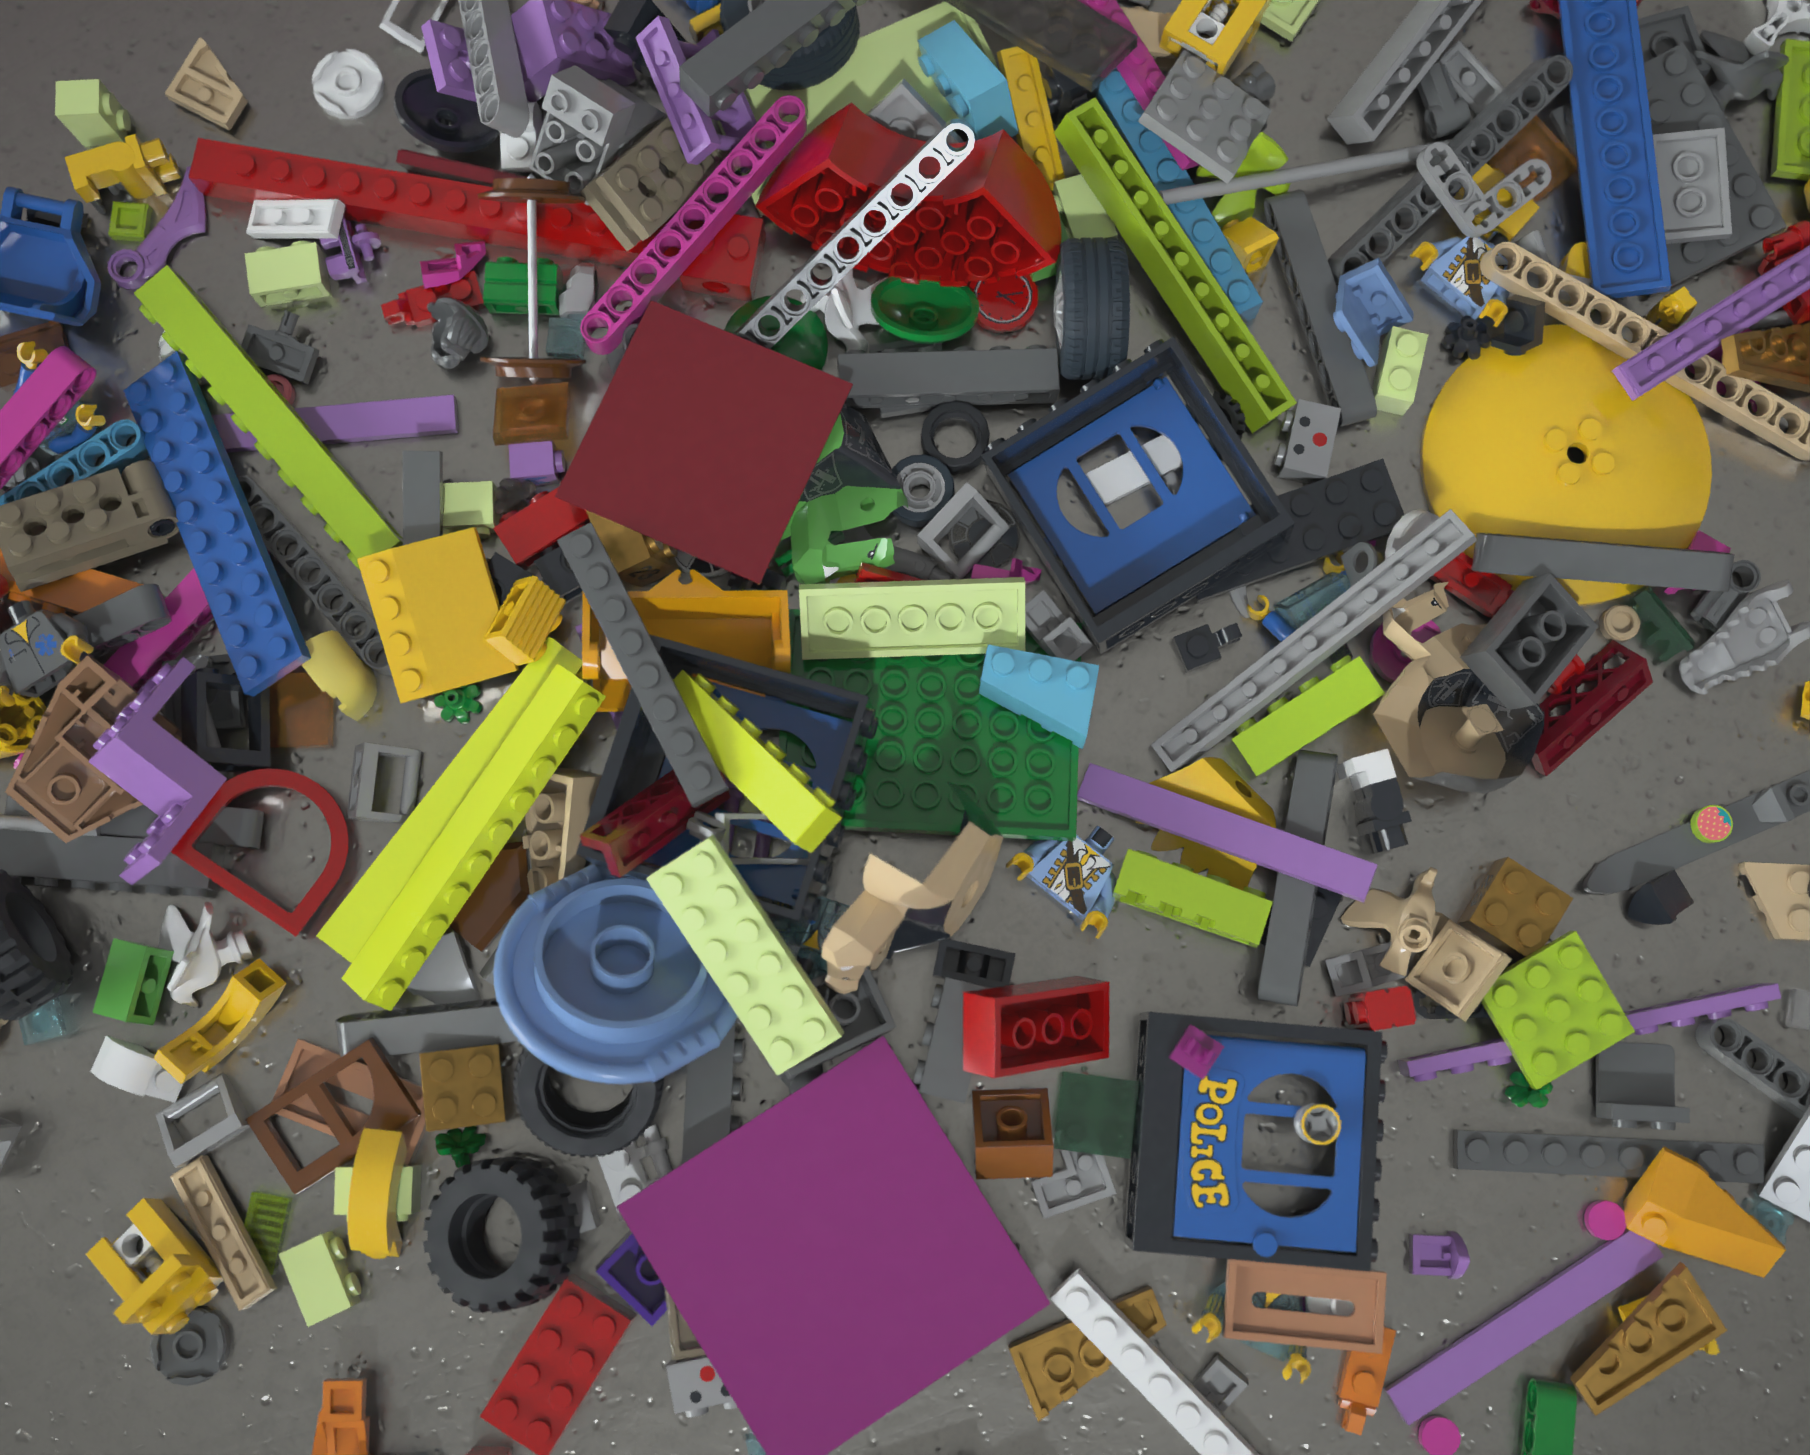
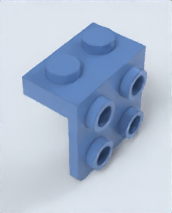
[1333,257,1414,368]

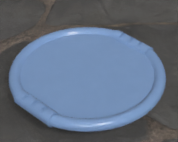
[493,864,738,1084]

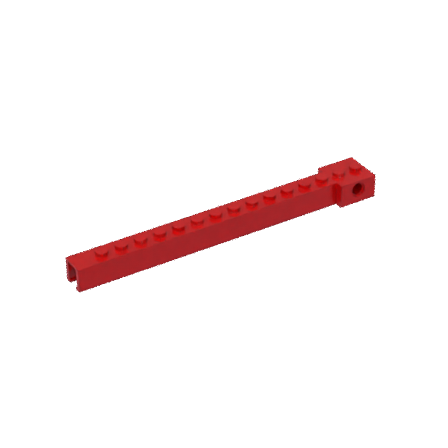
[188,138,766,302]

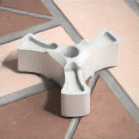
[1743,0,1810,56]

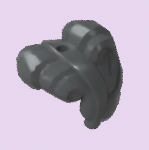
[427,297,488,369]

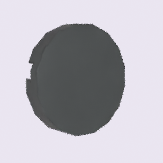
[150,1305,231,1386]

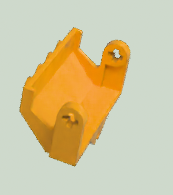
[582,569,791,712]

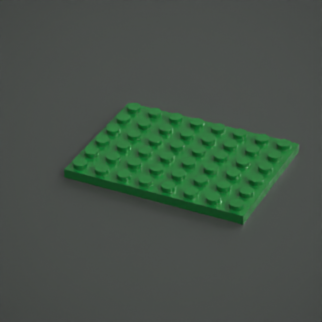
[774,609,1082,841]

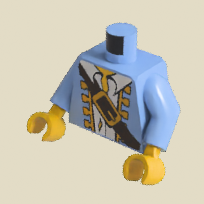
[1410,232,1509,328]
[1006,826,1117,939]

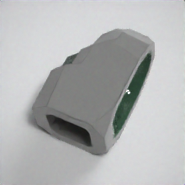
[559,263,599,324]

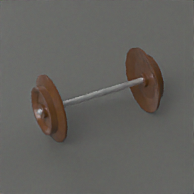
[478,173,586,384]

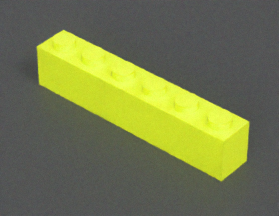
[673,670,842,853]

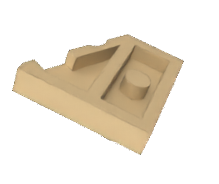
[165,38,248,131]
[1738,862,1810,941]

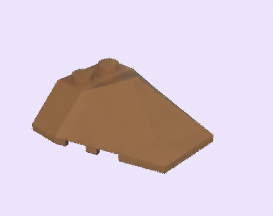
[5,655,182,843]

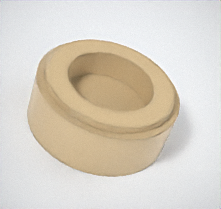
[1599,604,1640,643]

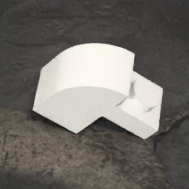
[499,102,542,173]
[91,1036,183,1103]

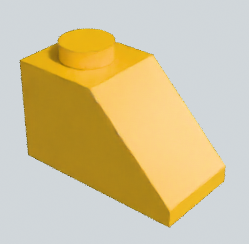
[1221,216,1279,275]

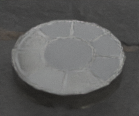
[948,500,1021,570]

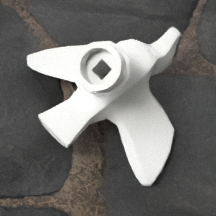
[801,269,888,352]
[159,902,253,1008]

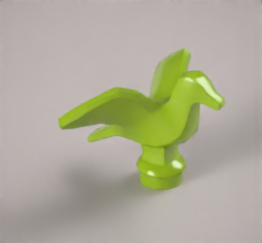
[1196,132,1291,229]

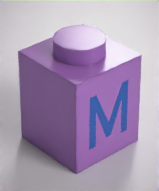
[508,439,565,488]

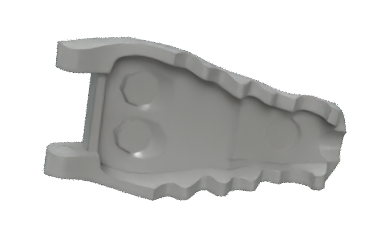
[1679,580,1810,694]

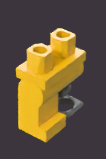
[65,134,181,214]

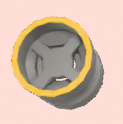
[1294,1103,1341,1145]

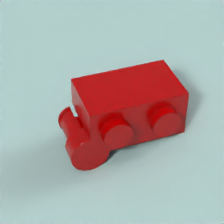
[1757,220,1810,325]

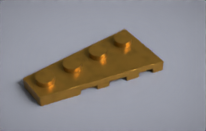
[1721,322,1810,393]
[1570,1262,1727,1416]
[1008,1285,1167,1422]

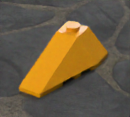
[1623,1146,1786,1278]

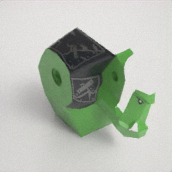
[781,404,909,584]

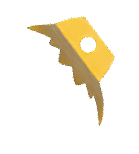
[1136,757,1276,890]

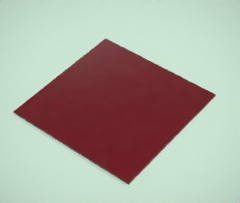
[555,300,853,585]

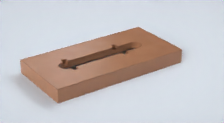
[272,1039,426,1166]
[1222,1259,1387,1354]

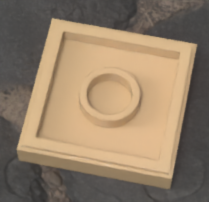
[1405,919,1511,1022]

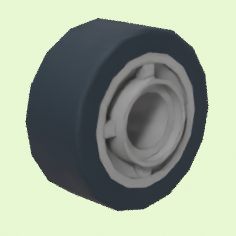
[892,454,955,527]

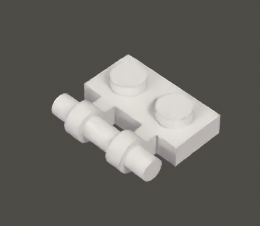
[597,1124,672,1221]

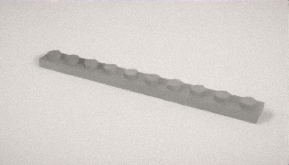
[1151,509,1477,773]

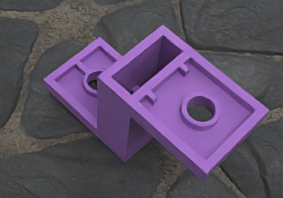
[421,0,636,102]
[88,657,227,885]

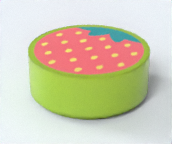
[1690,805,1733,843]

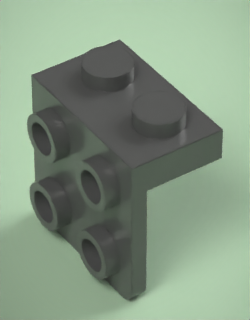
[1596,1042,1690,1130]

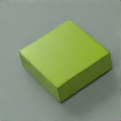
[108,201,153,242]

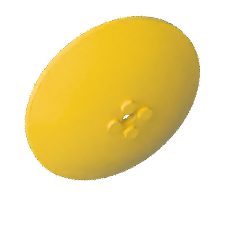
[1420,325,1712,606]

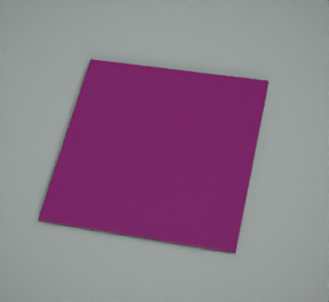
[617,1036,1051,1455]

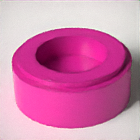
[1584,1200,1626,1240]
[1418,1415,1461,1455]

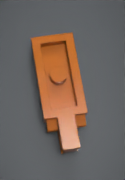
[1337,1326,1396,1435]

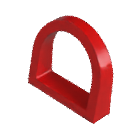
[170,769,349,937]

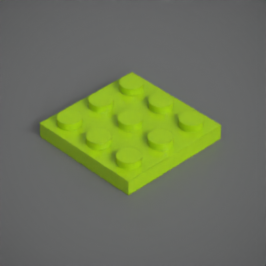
[1481,930,1635,1090]

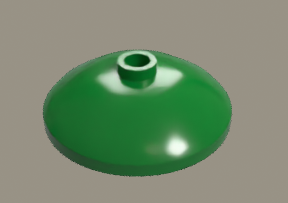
[871,277,979,344]
[724,295,828,371]

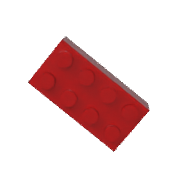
[963,976,1110,1078]
[479,1273,637,1455]

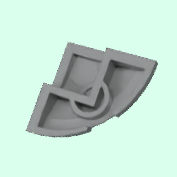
[407,932,481,1005]

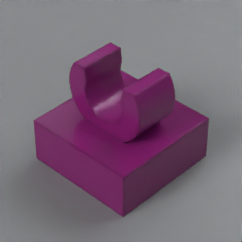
[1168,1025,1224,1080]

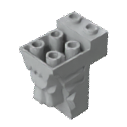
[529,65,666,206]

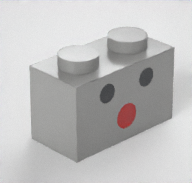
[1274,399,1341,485]
[666,1355,737,1418]

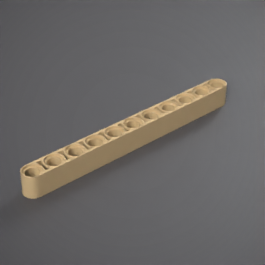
[1480,242,1810,461]

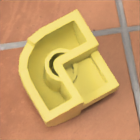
[302,630,377,721]

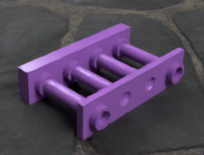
[635,16,768,173]

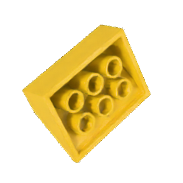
[357,527,519,704]

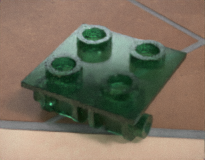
[1054,1071,1139,1159]

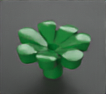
[434,684,482,724]
[1505,1071,1553,1108]
[434,1126,486,1168]

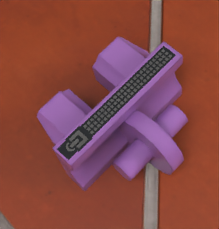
[319,214,381,284]

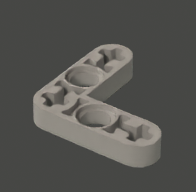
[1416,142,1551,238]

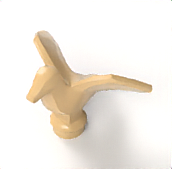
[1340,867,1451,976]

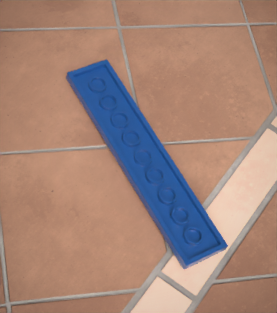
[1558,0,1671,299]
[123,351,312,696]

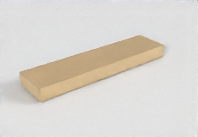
[170,1155,277,1311]

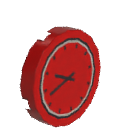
[969,274,1038,334]

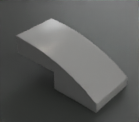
[1025,590,1093,661]
[1325,942,1409,997]
[1167,1353,1249,1423]

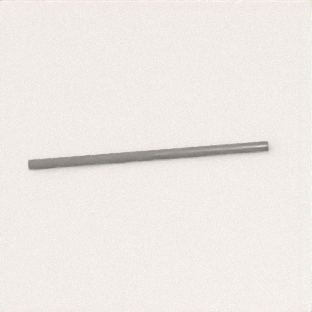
[1158,139,1476,205]

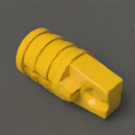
[1646,287,1697,333]

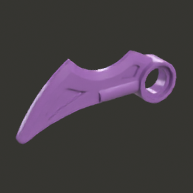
[107,166,206,289]

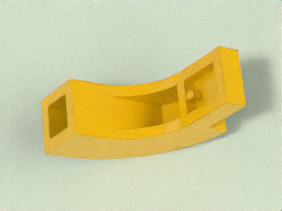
[154,958,287,1084]
[348,1128,408,1259]

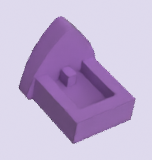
[1409,1231,1470,1279]

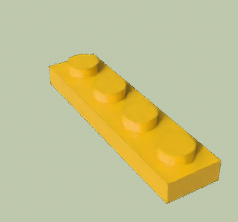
[996,42,1065,191]

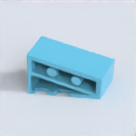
[917,20,1019,140]
[979,645,1099,749]

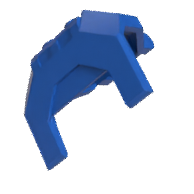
[0,186,101,326]

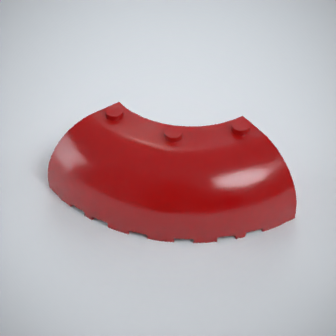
[755,102,1062,287]

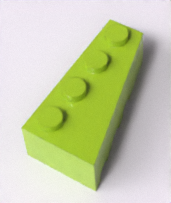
[1232,655,1385,777]
[1113,848,1273,948]

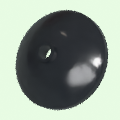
[394,68,499,153]

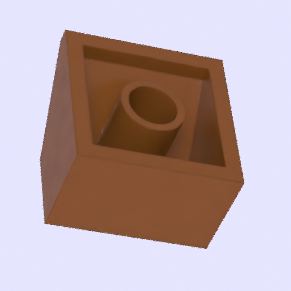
[972,1088,1054,1179]

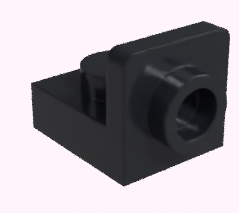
[1491,294,1545,356]
[727,569,787,591]

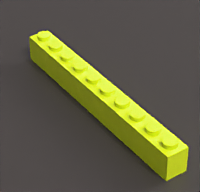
[316,636,588,963]
[341,664,606,1011]

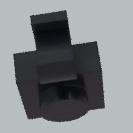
[1172,623,1242,673]

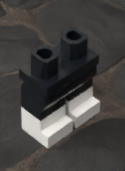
[1337,749,1412,853]

